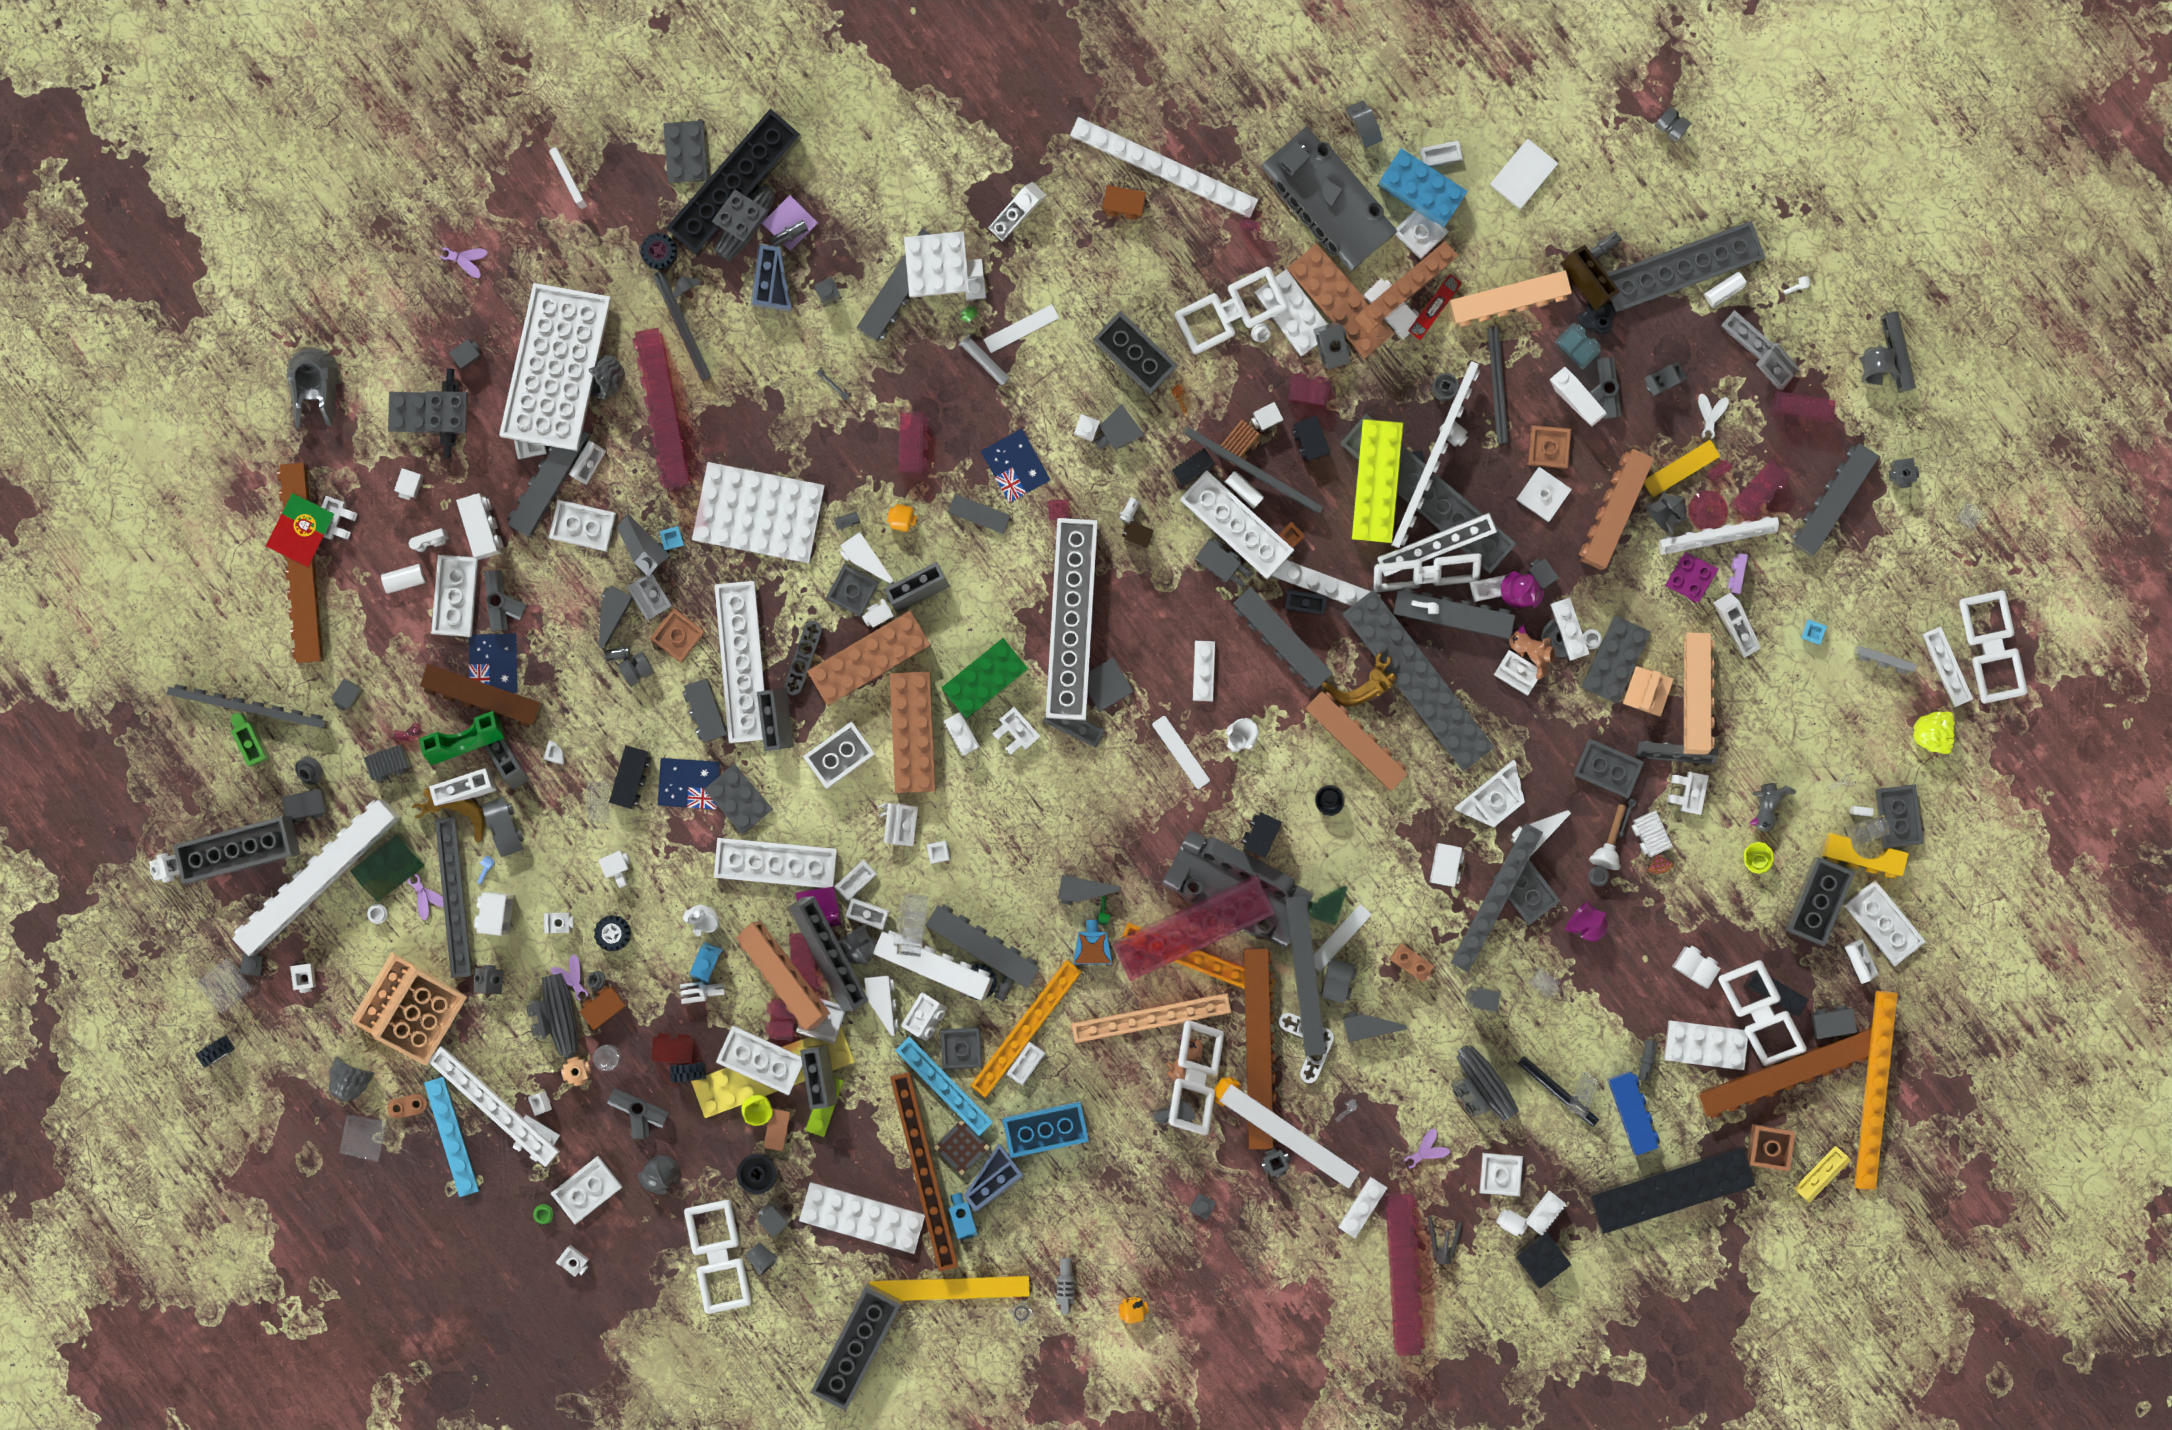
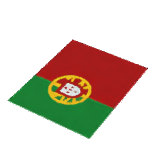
[265,493,334,567]

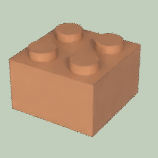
[1747,1124,1796,1172]

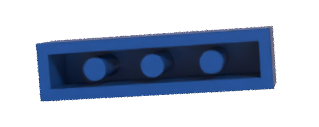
[1607,1071,1660,1156]

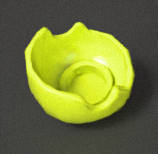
[1744,842,1774,874]
[741,1095,773,1126]

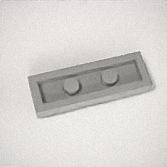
[1721,310,1773,360]
[1854,646,1916,675]

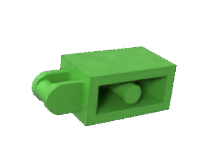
[231,713,270,767]

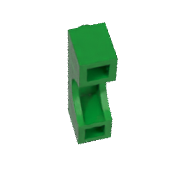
[419,711,505,766]

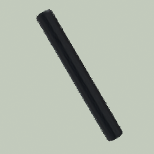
[1518,1056,1599,1127]

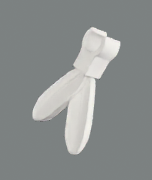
[1698,394,1729,439]

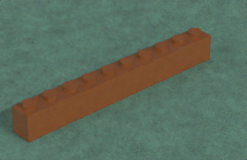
[277,463,324,664]
[1243,948,1277,1150]
[1696,1027,1894,1119]
[890,1071,959,1272]

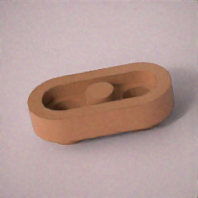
[387,1094,428,1119]

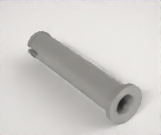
[958,334,1010,386]

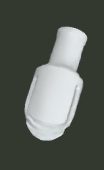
[680,982,725,1004]

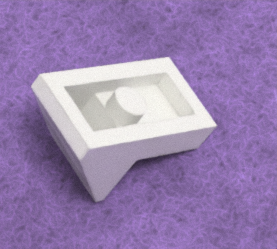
[965,259,986,301]

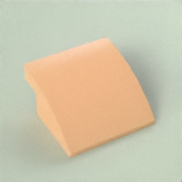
[351,952,467,1066]

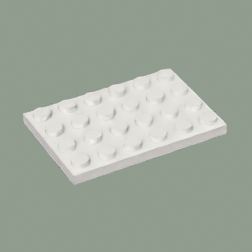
[692,462,825,563]

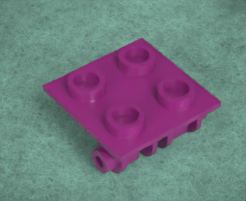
[1665,552,1719,603]
[795,886,842,927]

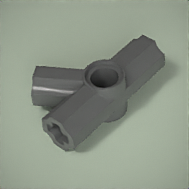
[1589,357,1621,419]
[484,570,527,631]
[607,1087,669,1139]

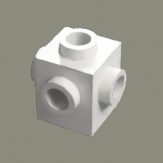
[149,853,180,883]

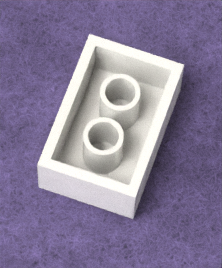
[456,493,504,560]
[803,721,876,789]
[474,892,514,936]

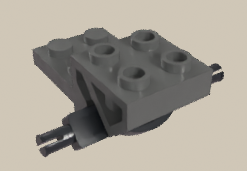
[388,369,468,459]

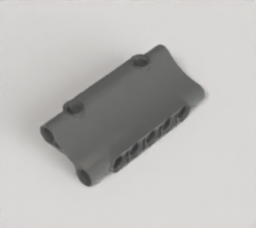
[1261,126,1398,271]
[1161,829,1314,949]

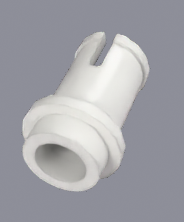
[1119,497,1141,524]

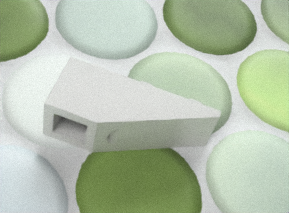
[988,182,1047,241]
[865,975,898,1036]

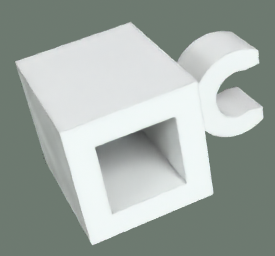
[598,851,631,888]

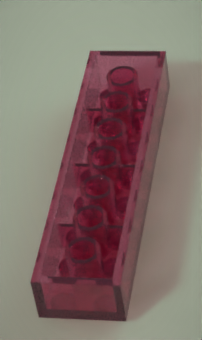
[632,328,692,492]
[1113,874,1275,981]
[1385,1190,1425,1356]

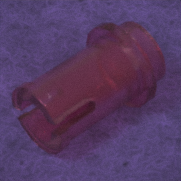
[1706,459,1733,483]

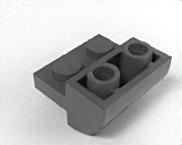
[1152,1098,1196,1124]

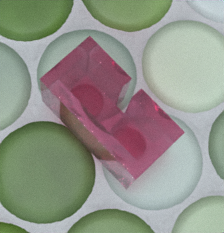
[765,998,795,1040]

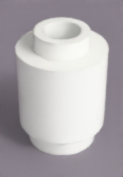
[1439,420,1468,447]
[1496,1209,1527,1236]

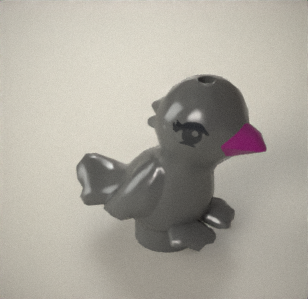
[1749,783,1796,832]

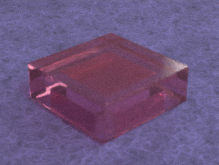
[1239,219,1261,233]
[1048,500,1069,521]

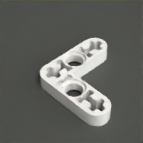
[1279,1012,1334,1083]

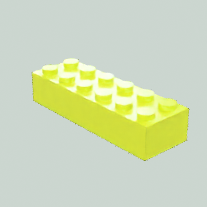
[1352,419,1404,543]

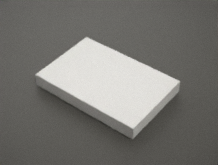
[1490,139,1558,210]
[549,147,587,209]
[549,500,617,552]
[550,1156,623,1224]

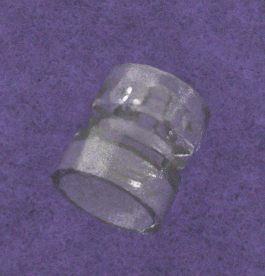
[593,1044,622,1071]

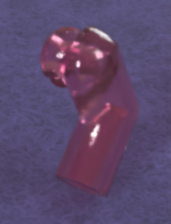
[393,722,422,742]

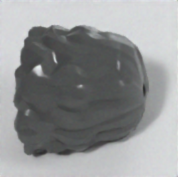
[588,355,625,399]
[329,1057,374,1102]

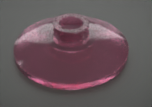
[1688,491,1728,530]

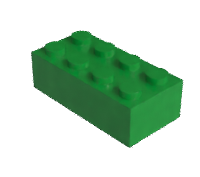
[941,638,1029,719]

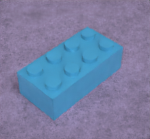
[1377,148,1468,228]
[1002,1101,1089,1158]

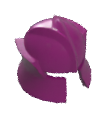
[1501,571,1544,609]
[1564,901,1608,942]

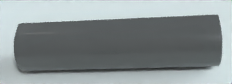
[1880,311,1916,393]

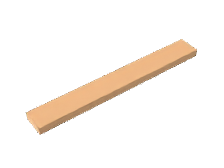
[1071,993,1231,1043]

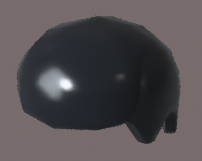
[1315,785,1345,816]

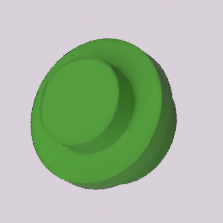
[960,305,978,323]
[533,1204,554,1224]

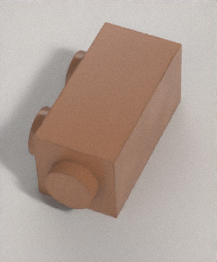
[1389,943,1435,982]

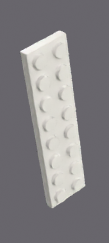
[715,581,765,743]

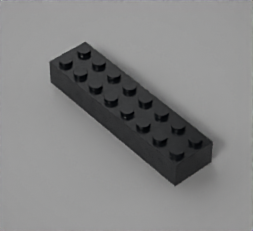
[666,108,802,257]
[1588,1146,1756,1234]

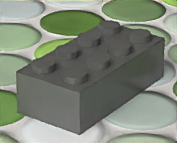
[1093,311,1178,396]
[1784,857,1855,946]

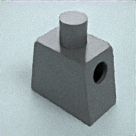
[1094,404,1144,450]

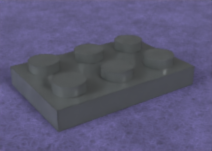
[663,120,708,184]
[1573,738,1644,799]
[704,764,773,835]
[1875,784,1924,848]
[1492,860,1560,925]

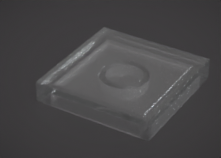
[196,958,253,1014]
[339,1114,387,1161]

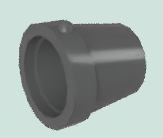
[746,1243,778,1276]

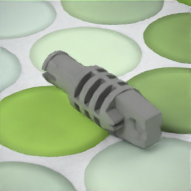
[1057,1257,1075,1314]

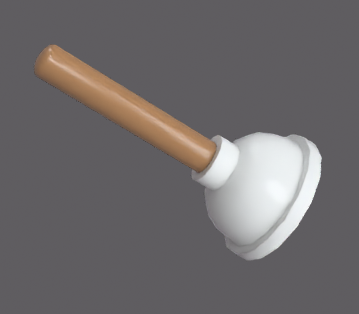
[1589,804,1626,870]

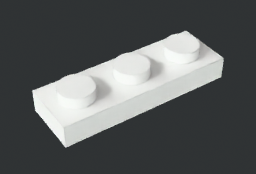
[1550,598,1589,661]
[1193,641,1215,701]
[1338,1177,1387,1238]

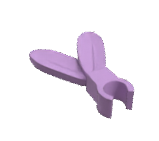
[440,248,487,278]
[408,874,444,920]
[551,954,589,1001]
[1404,1128,1450,1168]

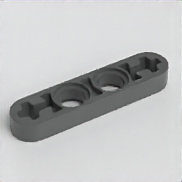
[784,621,822,695]

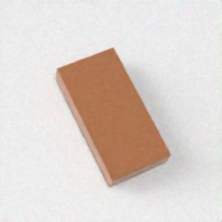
[764,1108,791,1151]

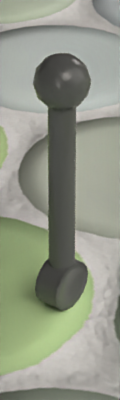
[817,369,849,400]
[1617,799,1636,838]

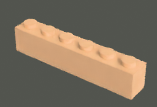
[1449,270,1572,327]
[1684,633,1714,754]

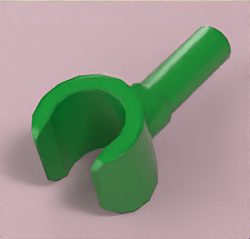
[1098,896,1110,925]

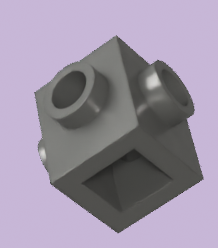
[1889,458,1919,489]
[473,965,503,994]
[1261,1147,1291,1178]

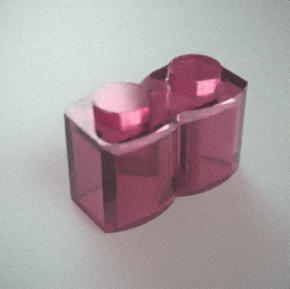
[1287,373,1331,407]

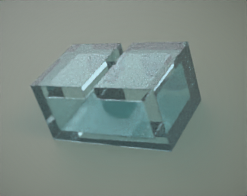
[1555,323,1602,370]

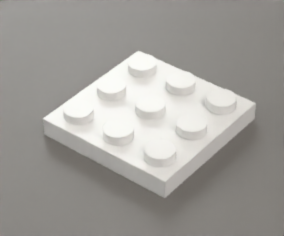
[904,231,969,297]

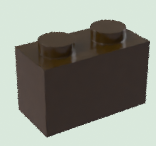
[1122,521,1154,551]

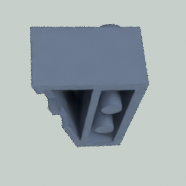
[750,244,792,312]
[964,1143,1025,1213]

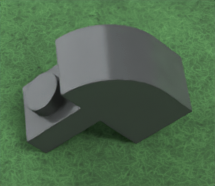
[1346,100,1383,148]
[1644,361,1688,396]

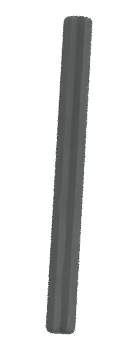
[653,271,711,381]
[1488,326,1508,444]

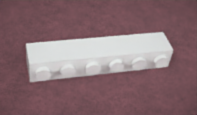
[1377,512,1497,576]
[873,930,994,1001]

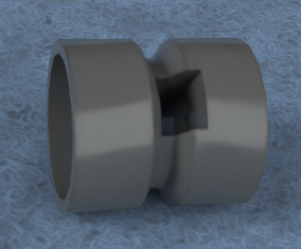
[1654,106,1692,143]
[1431,373,1459,402]
[618,651,655,687]

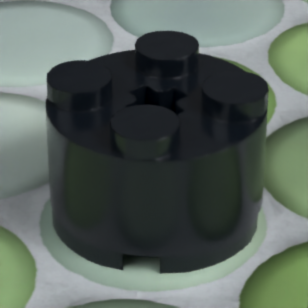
[736,1152,778,1195]

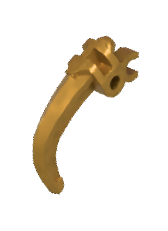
[1322,652,1397,707]
[412,788,485,842]

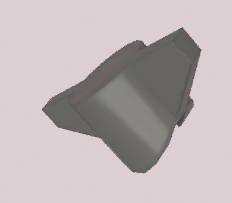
[672,276,701,299]

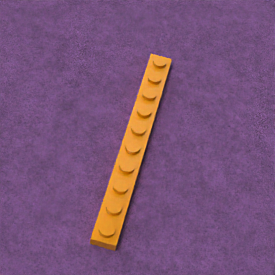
[1854,991,1898,1190]

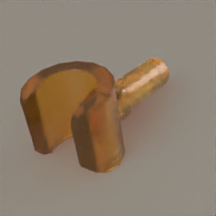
[1171,385,1188,414]

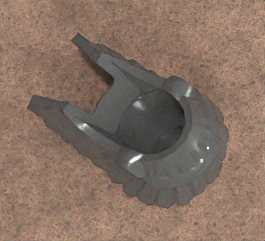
[286,347,340,428]

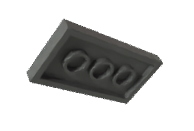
[1581,615,1651,704]

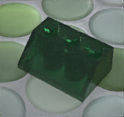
[350,834,426,902]
[1308,885,1348,925]

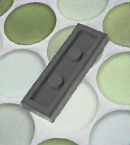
[948,494,1011,534]
[1043,716,1105,748]

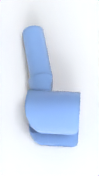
[477,856,494,884]

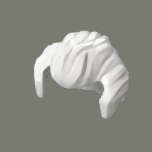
[1226,718,1259,752]
[683,904,719,936]

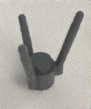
[1428,1216,1462,1264]

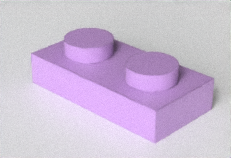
[1727,553,1748,595]

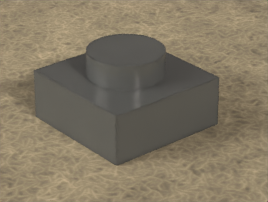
[240,954,264,976]
[1189,1192,1216,1220]

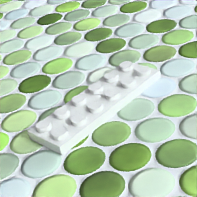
[1180,470,1294,580]
[714,838,837,888]
[799,1182,925,1254]

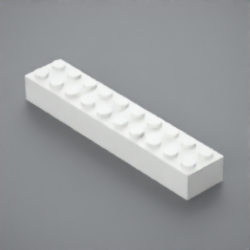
[1046,518,1097,720]
[232,800,401,956]

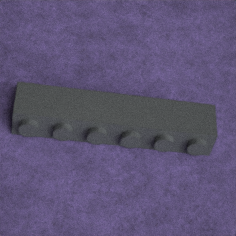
[857,228,931,343]
[507,430,591,538]
[1791,443,1879,557]
[1233,587,1333,690]
[1392,588,1515,639]
[788,897,868,1011]
[925,904,1040,988]

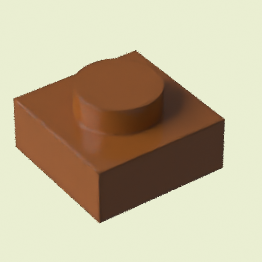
[1278,522,1305,548]

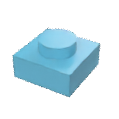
[659,526,684,551]
[1801,619,1827,645]

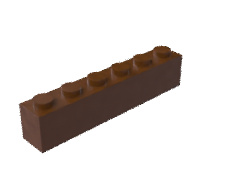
[420,664,543,728]

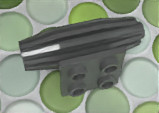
[712,185,775,262]
[526,973,579,1058]
[1451,1044,1519,1122]

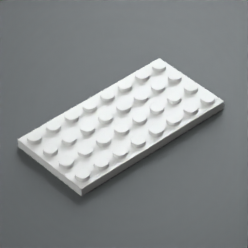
[499,283,612,451]

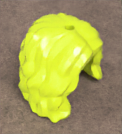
[1913,711,1955,754]

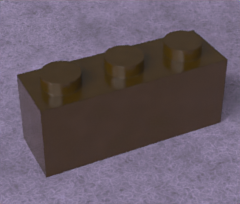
[1560,245,1620,311]

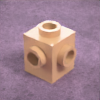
[561,1056,592,1086]

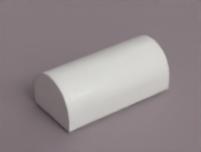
[1704,272,1746,308]
[568,440,606,485]
[1225,471,1264,509]
[381,564,426,594]
[845,898,890,930]
[1845,939,1879,984]

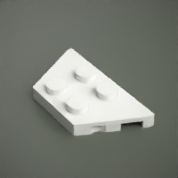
[1454,760,1525,827]

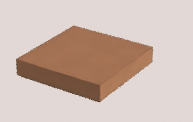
[1528,425,1571,469]
[650,608,705,663]

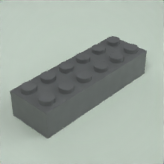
[173,816,301,884]
[810,1283,902,1411]

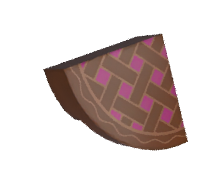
[1646,854,1674,874]

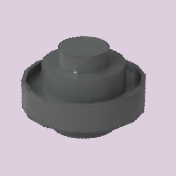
[295,756,323,785]

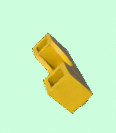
[1822,833,1909,879]

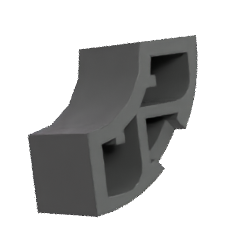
[482,797,525,858]

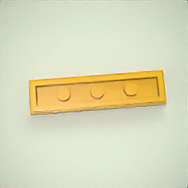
[1644,440,1721,498]

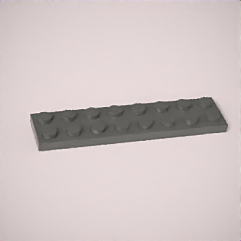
[1607,221,1766,313]

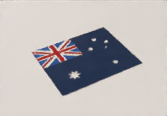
[981,429,1050,503]
[469,633,518,693]
[657,758,720,809]

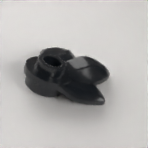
[1577,301,1616,334]

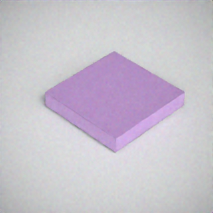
[762,195,818,252]

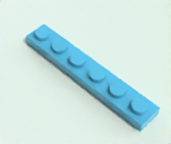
[895,1036,993,1136]
[424,1077,480,1197]

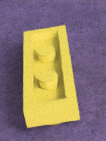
[1794,1146,1851,1203]

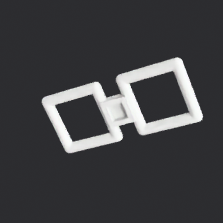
[1175,267,1289,355]
[1374,553,1482,592]
[1959,590,2028,704]
[1719,960,1807,1067]
[1169,1020,1224,1135]
[684,1200,752,1314]

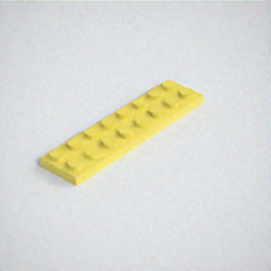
[691,1026,855,1118]

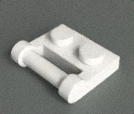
[409,528,450,552]

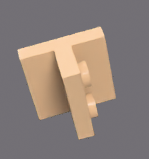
[1622,666,1673,717]

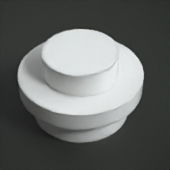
[1251,323,1270,342]
[1583,629,1602,649]
[367,904,388,924]

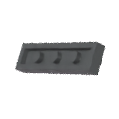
[1635,741,1718,765]

